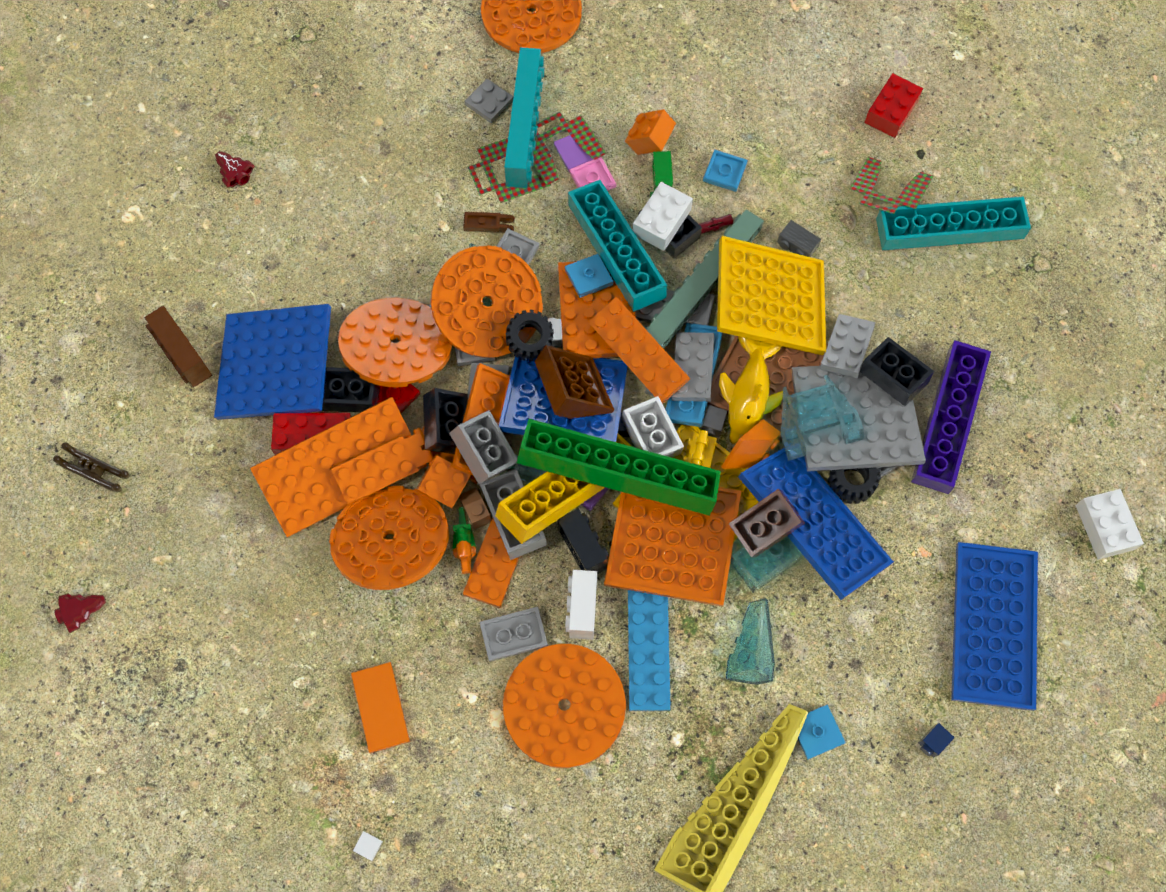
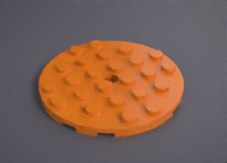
[481,0,582,53]
[431,245,543,358]
[338,297,452,387]
[329,486,449,590]
[503,644,626,768]

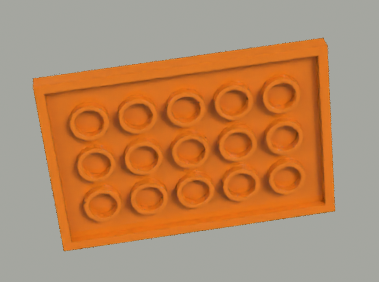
[558,261,636,358]

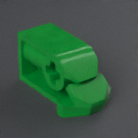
[650,151,673,197]

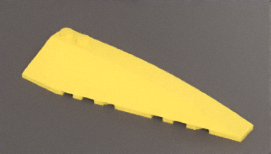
[654,704,808,892]

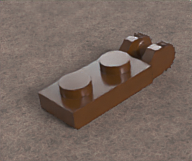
[463,212,515,233]

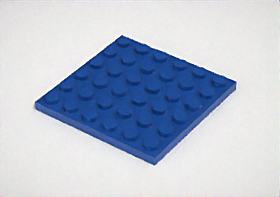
[214,304,331,420]
[499,356,628,442]

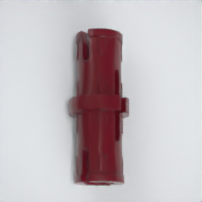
[699,214,734,235]

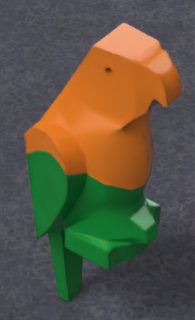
[452,507,476,574]

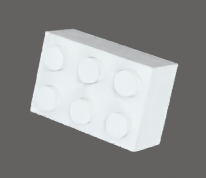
[633,182,693,251]
[621,396,684,458]
[1075,489,1144,560]
[565,570,597,640]

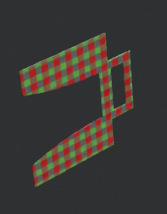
[533,112,606,185]
[468,138,551,203]
[849,157,933,214]

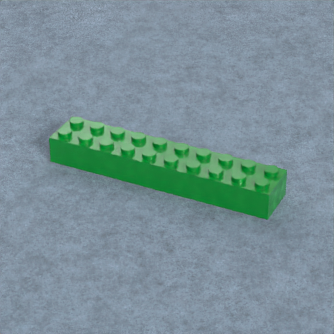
[516,419,721,516]

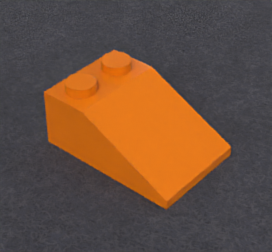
[721,419,781,469]

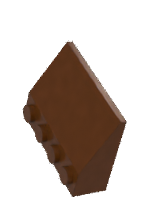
[535,345,614,419]

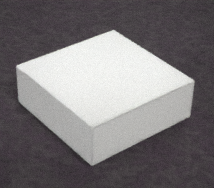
[353,831,383,861]

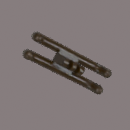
[53,442,130,493]

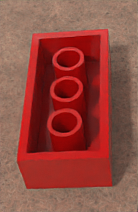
[271,413,352,455]

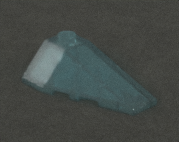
[725,598,775,685]

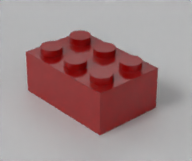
[864,73,924,138]

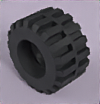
[506,310,554,361]
[828,467,881,504]

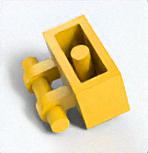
[683,430,717,468]

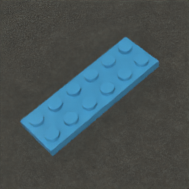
[666,323,723,427]
[628,590,670,711]

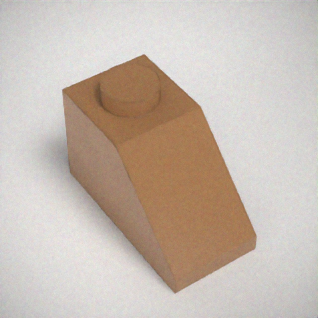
[459,488,491,530]

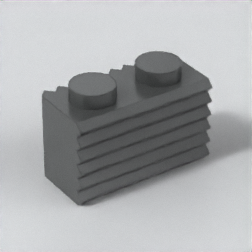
[777,220,821,257]

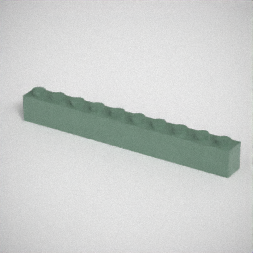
[645,209,764,349]

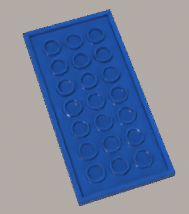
[738,443,894,600]
[951,542,1038,711]

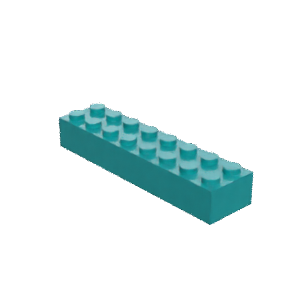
[504,47,545,188]
[568,180,667,312]
[876,196,1031,251]

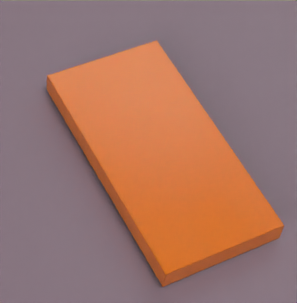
[351,662,410,754]

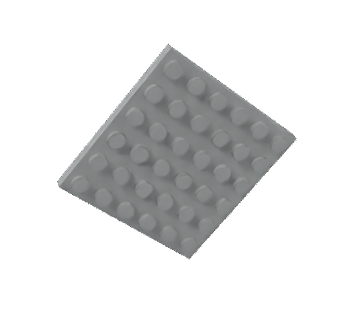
[791,366,926,471]

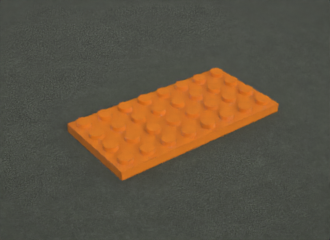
[250,397,427,537]

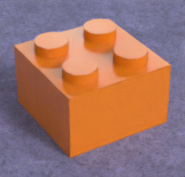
[625,109,676,155]
[416,455,471,508]

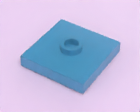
[703,149,748,192]
[565,254,613,298]
[798,704,846,760]

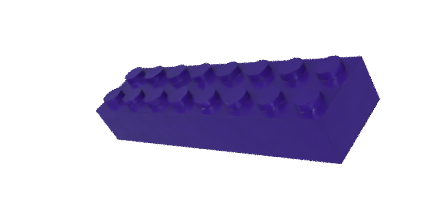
[911,340,991,494]

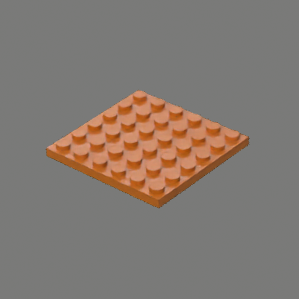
[604,487,741,607]

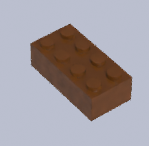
[144,305,213,388]

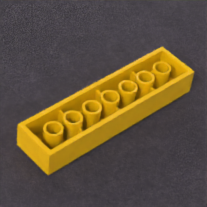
[495,434,632,544]

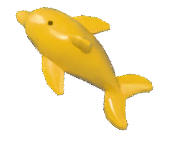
[719,336,784,444]

